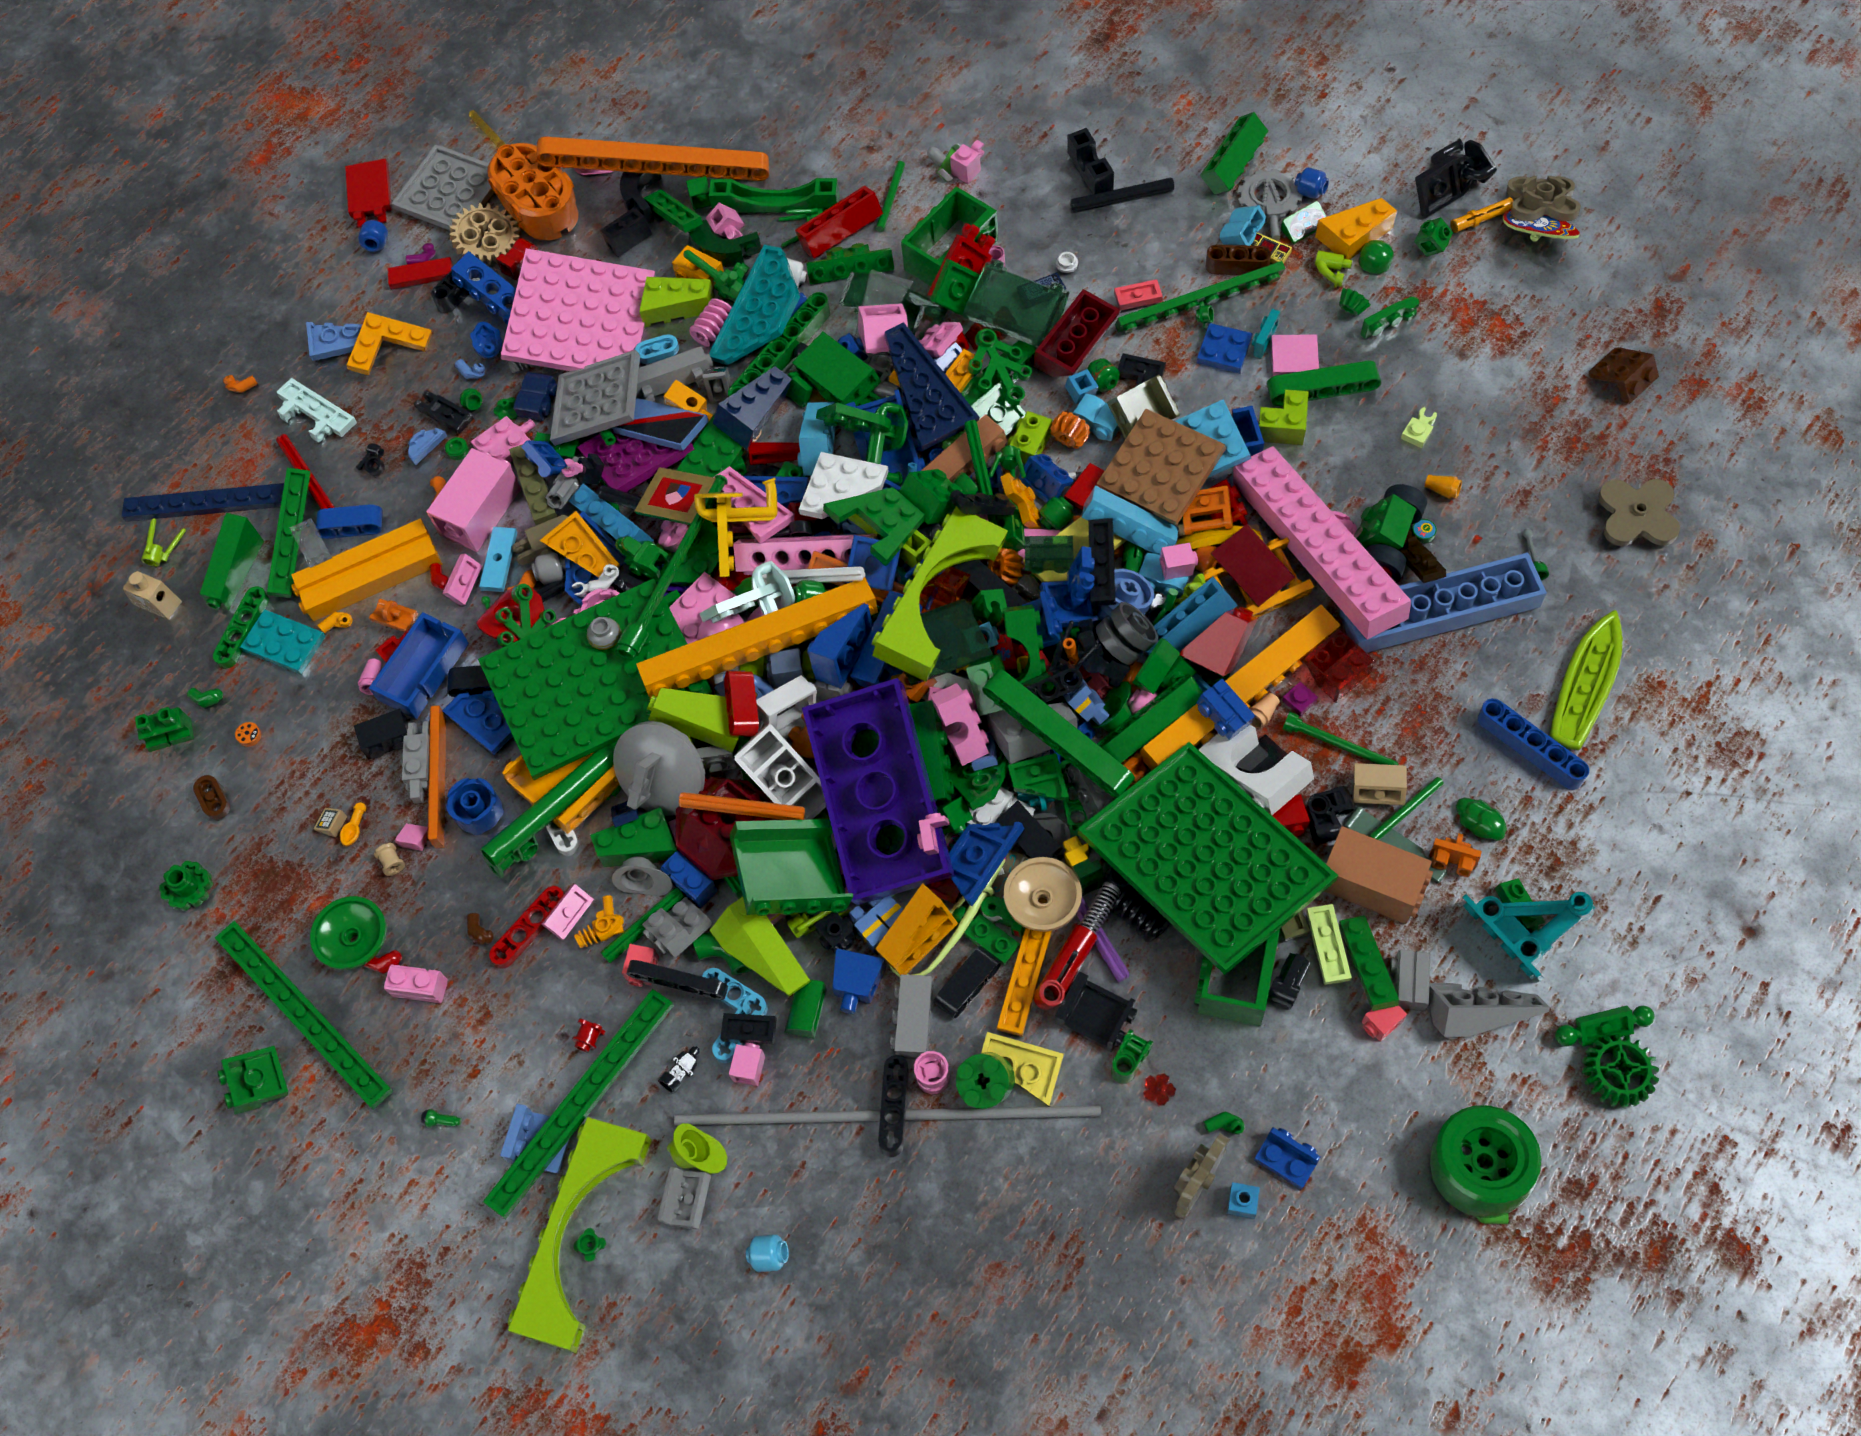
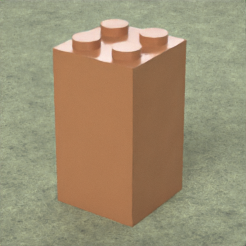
[1324,826,1433,924]

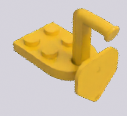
[694,478,778,577]

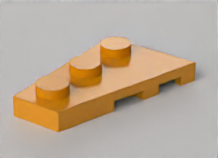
[540,511,621,578]

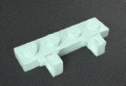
[276,378,357,443]

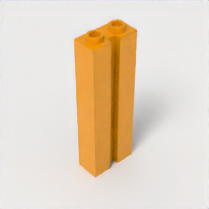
[291,518,443,621]

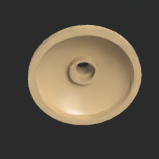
[1004,857,1082,932]

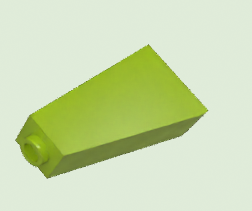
[647,688,739,752]

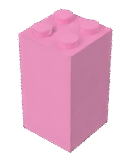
[426,448,521,552]

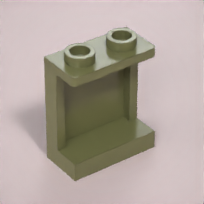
[1107,375,1180,439]

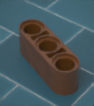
[1205,245,1271,275]

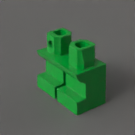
[135,707,194,752]

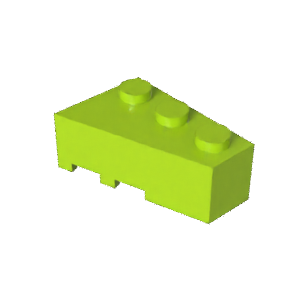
[639,277,715,328]

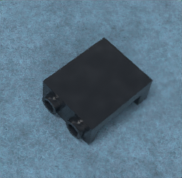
[1055,971,1138,1052]

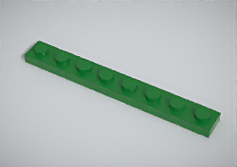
[1115,261,1285,333]

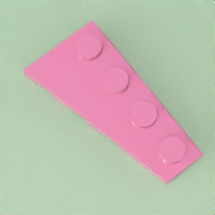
[713,466,794,544]

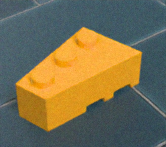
[1315,198,1397,259]
[875,883,958,976]

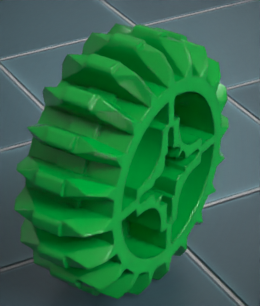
[1582,1034,1659,1108]

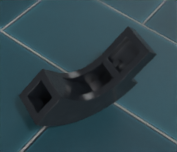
[620,172,662,224]

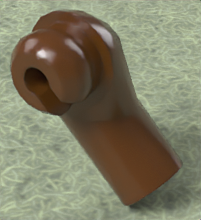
[467,913,493,945]

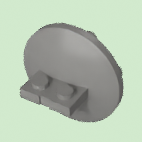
[613,721,705,816]

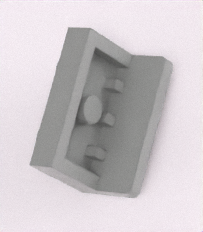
[658,1167,711,1229]

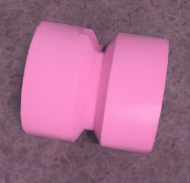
[914,1051,950,1094]

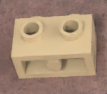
[1353,763,1407,805]

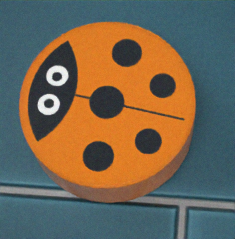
[235,722,262,747]

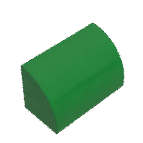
[784,979,827,1039]

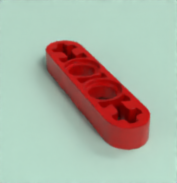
[489,886,565,968]

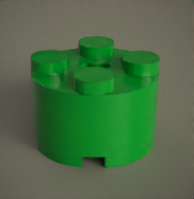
[956,1052,1015,1109]

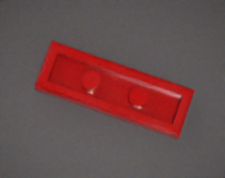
[388,257,453,289]

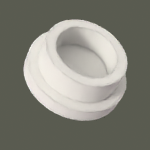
[1056,252,1078,273]

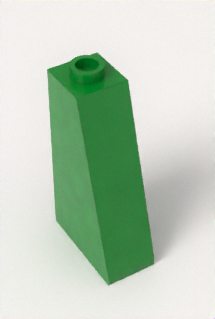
[200,513,264,610]

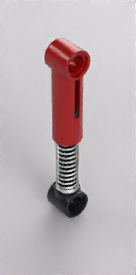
[1033,867,1130,1010]

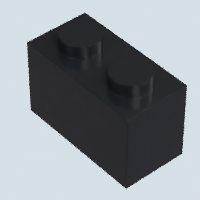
[354,708,408,760]

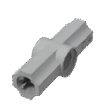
[545,456,584,509]

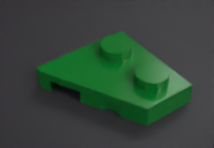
[1008,753,1069,801]

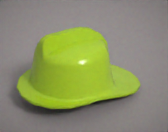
[667,1123,727,1174]

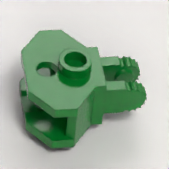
[615,536,670,580]

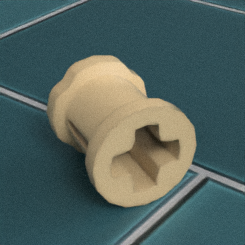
[374,843,405,876]

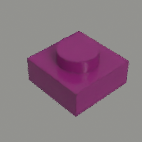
[1282,682,1318,717]

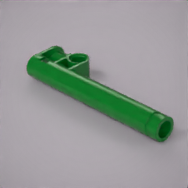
[480,741,618,879]

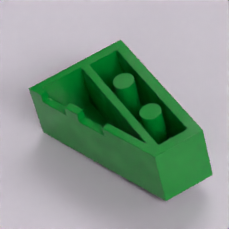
[590,807,678,867]

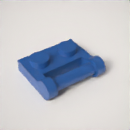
[521,440,567,477]

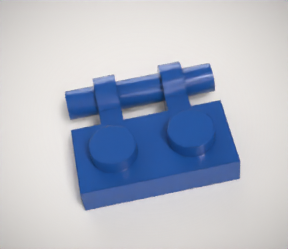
[1067,546,1095,608]

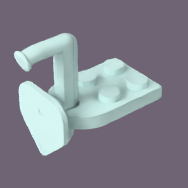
[699,561,795,623]

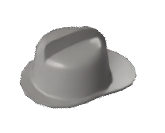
[612,857,673,896]

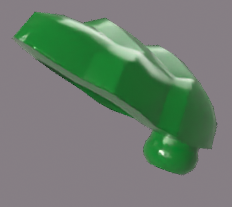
[1456,797,1507,841]

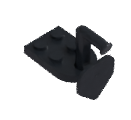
[1415,138,1497,218]

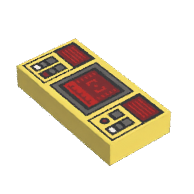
[1250,232,1292,264]

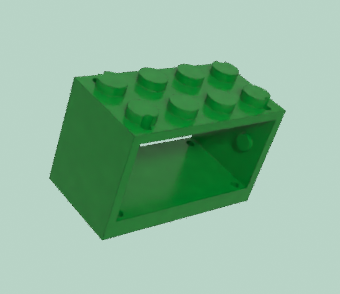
[901,186,998,286]
[1194,929,1280,1026]

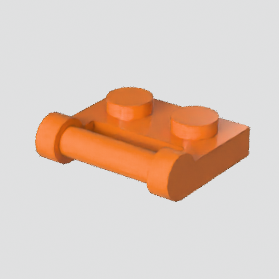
[1183,486,1233,536]

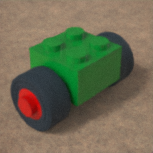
[1354,484,1427,583]

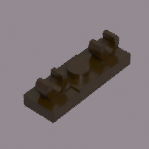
[1399,530,1446,583]

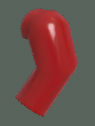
[430,563,450,590]
[363,950,402,974]

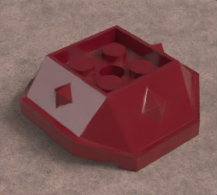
[676,777,782,880]

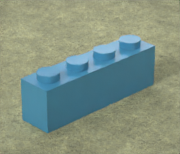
[569,483,654,542]
[1146,577,1238,655]

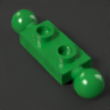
[1555,1005,1655,1047]

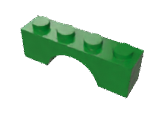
[1003,604,1048,692]

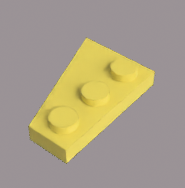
[981,1032,1064,1106]

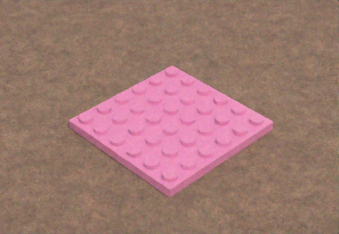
[501,248,655,371]

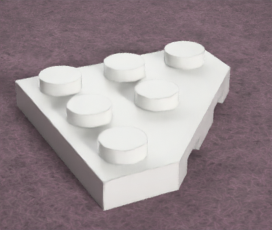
[799,452,889,519]

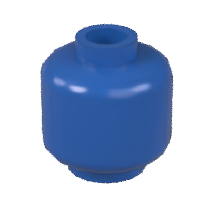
[1295,167,1329,199]
[358,220,388,252]

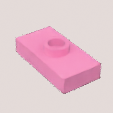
[442,554,482,606]
[542,884,594,940]

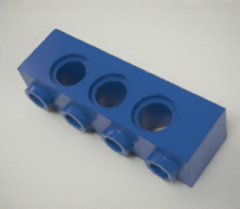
[451,251,516,325]

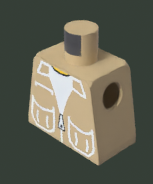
[123,571,182,620]

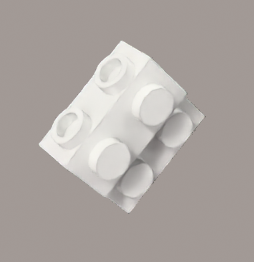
[966,787,1036,850]

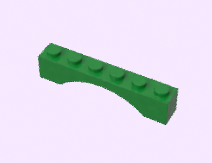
[709,178,840,213]

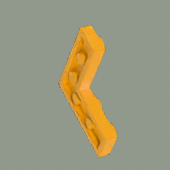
[347,312,432,375]
[889,349,983,393]

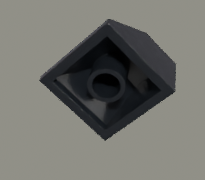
[1236,734,1288,773]

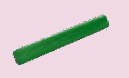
[964,420,993,495]
[601,887,685,963]

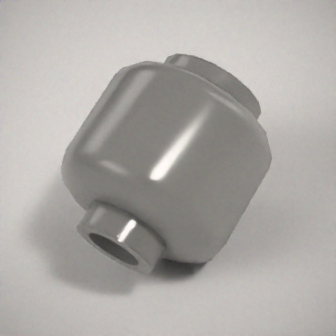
[532,552,566,585]

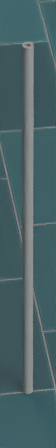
[674,1105,1101,1126]

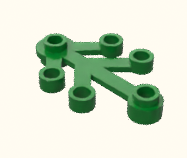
[968,329,1032,406]
[495,584,556,647]

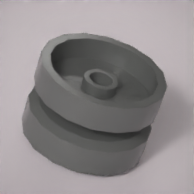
[1096,602,1159,665]

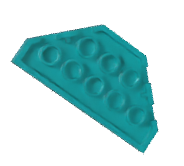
[709,245,800,365]

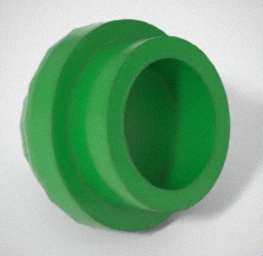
[459,388,482,411]

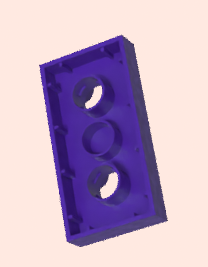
[802,678,955,905]

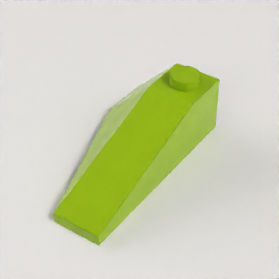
[710,897,811,996]

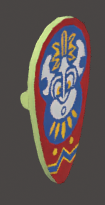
[1503,209,1580,242]

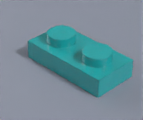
[1252,309,1280,359]

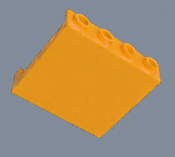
[502,751,620,834]

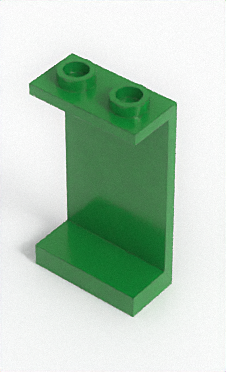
[792,331,881,406]

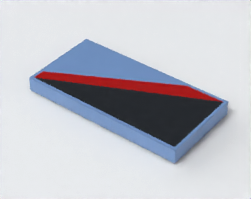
[612,398,709,451]

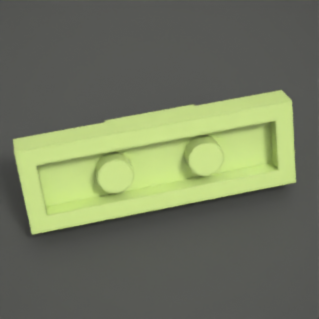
[1306,904,1352,985]

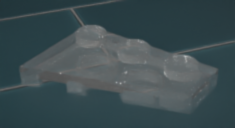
[855,270,914,337]

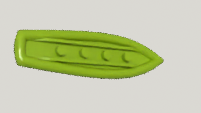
[1549,610,1623,750]

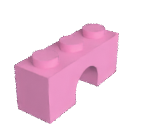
[930,683,989,766]

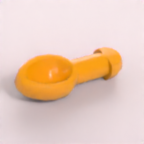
[340,802,366,847]

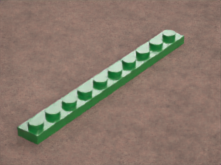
[215,921,393,1110]
[483,989,674,1220]

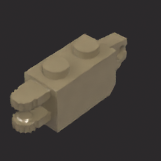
[512,515,569,565]

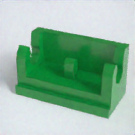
[964,589,1007,628]

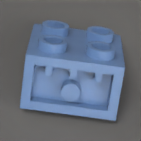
[500,1104,569,1174]

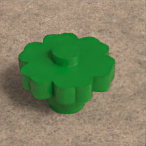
[159,861,213,911]

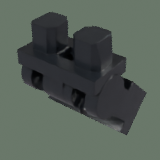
[1076,618,1130,688]

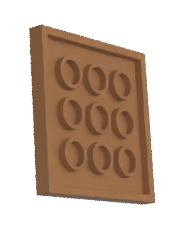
[1096,409,1226,525]

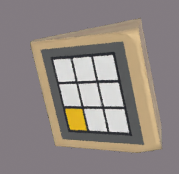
[314,808,347,838]

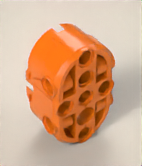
[488,143,579,241]

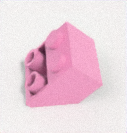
[858,303,908,354]

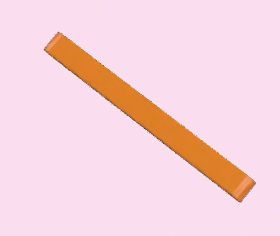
[536,137,769,181]

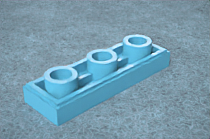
[479,527,518,592]

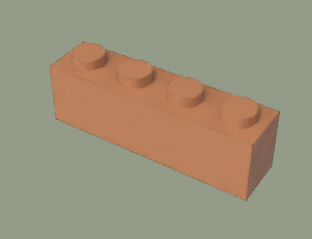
[921,414,1007,482]

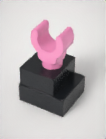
[561,453,605,484]

